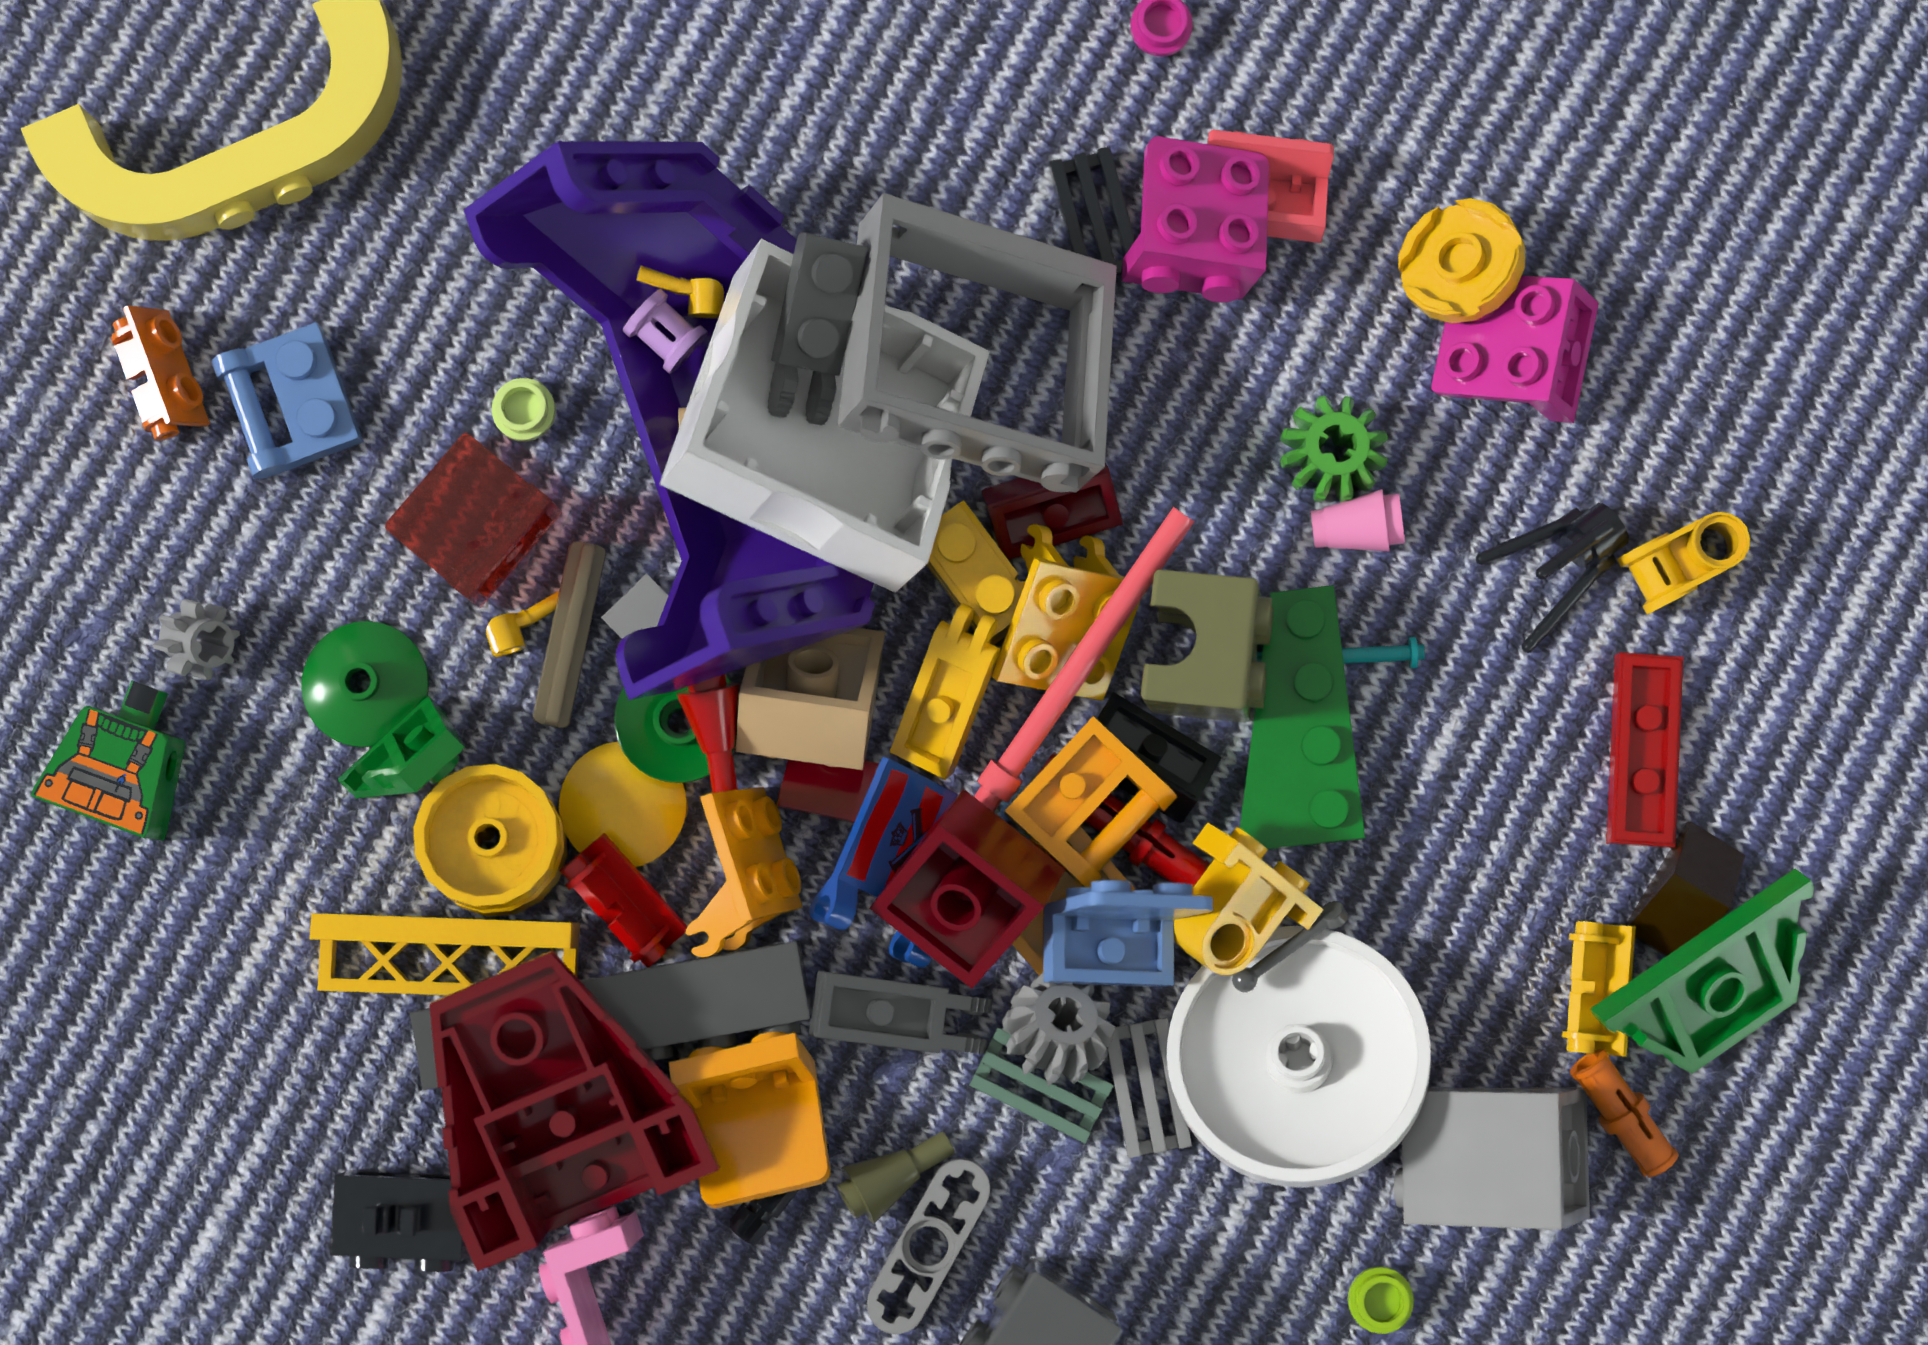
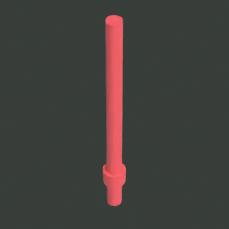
[974,507,1195,812]

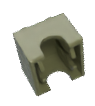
[1141,570,1274,723]

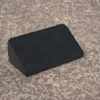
[1097,692,1222,823]

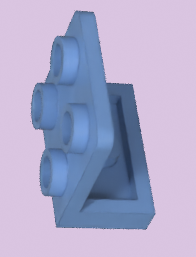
[1043,880,1213,987]

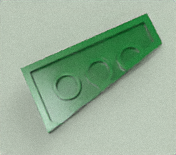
[1240,585,1365,850]

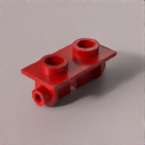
[559,833,688,968]

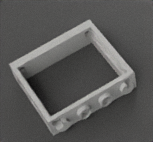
[838,193,1117,493]

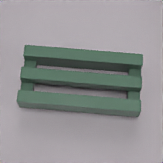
[969,1027,1114,1144]

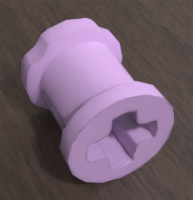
[623,289,708,374]

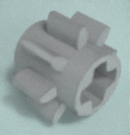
[153,599,240,681]

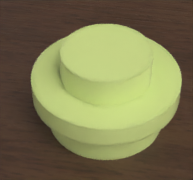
[492,378,556,442]

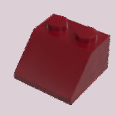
[869,788,1066,989]

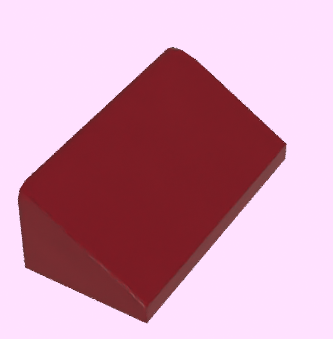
[981,463,1123,560]
[776,760,917,823]

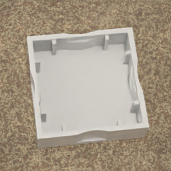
[660,239,990,593]

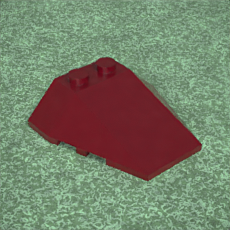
[429,950,720,1272]

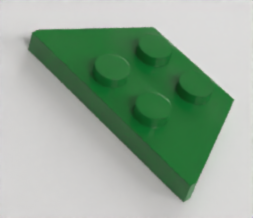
[1590,868,1814,1074]

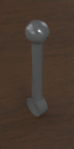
[1232,901,1348,992]

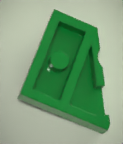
[338,696,465,799]

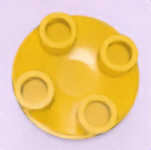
[559,741,688,867]

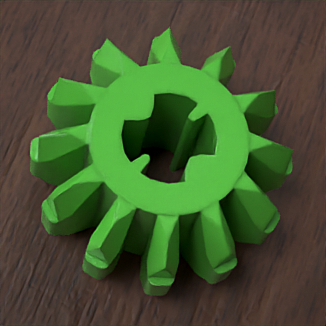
[1280,395,1388,503]

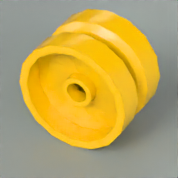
[413,764,568,917]

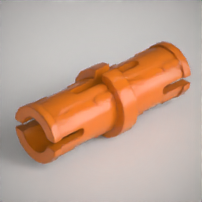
[1570,1049,1679,1178]

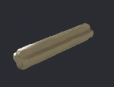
[532,541,606,728]

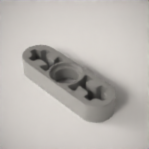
[867,1157,990,1334]

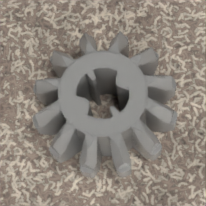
[1002,973,1115,1086]

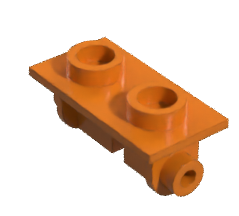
[111,305,210,441]

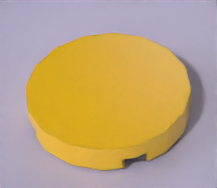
[1398,198,1525,324]

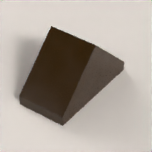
[1625,821,1745,957]

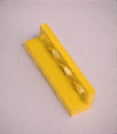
[310,913,580,995]

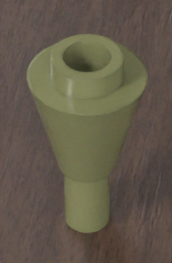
[837,1131,955,1224]

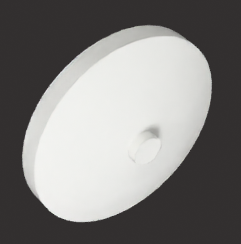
[1167,926,1431,1188]

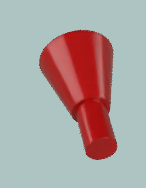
[676,674,740,793]

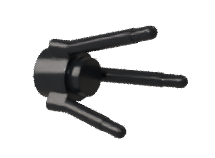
[1475,503,1629,653]

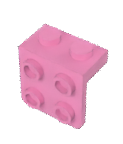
[539,1205,644,1345]

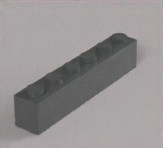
[410,939,812,1091]

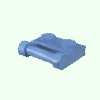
[211,322,364,479]

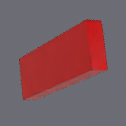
[1606,652,1683,848]

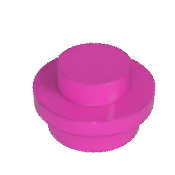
[1130,0,1193,57]

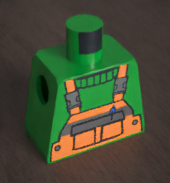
[30,680,185,841]

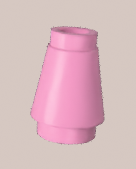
[1311,489,1405,552]

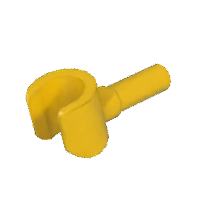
[636,265,724,319]
[486,591,559,657]

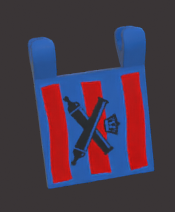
[809,757,958,967]

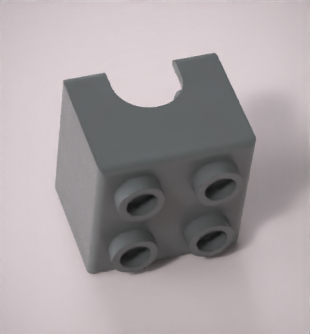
[959,1258,1122,1345]

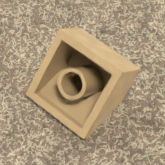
[736,628,885,770]

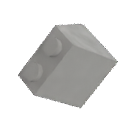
[1394,1087,1590,1230]

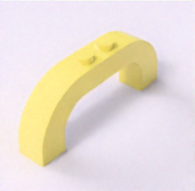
[21,0,402,241]

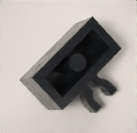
[330,1170,470,1272]

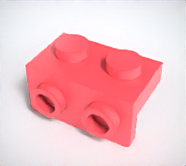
[1207,130,1334,243]

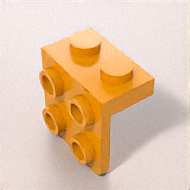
[669,1031,831,1209]

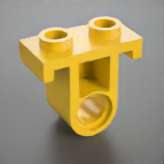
[1174,823,1324,975]

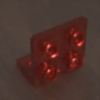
[385,433,563,608]

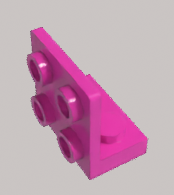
[1431,276,1599,423]

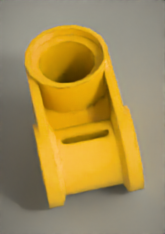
[1617,512,1750,615]

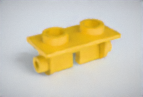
[1562,921,1636,1057]

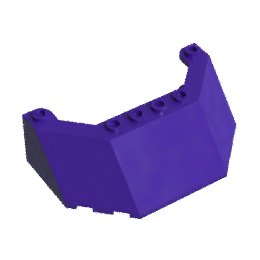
[463,141,875,700]

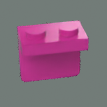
[1122,136,1269,302]

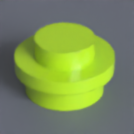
[1347,1266,1414,1334]

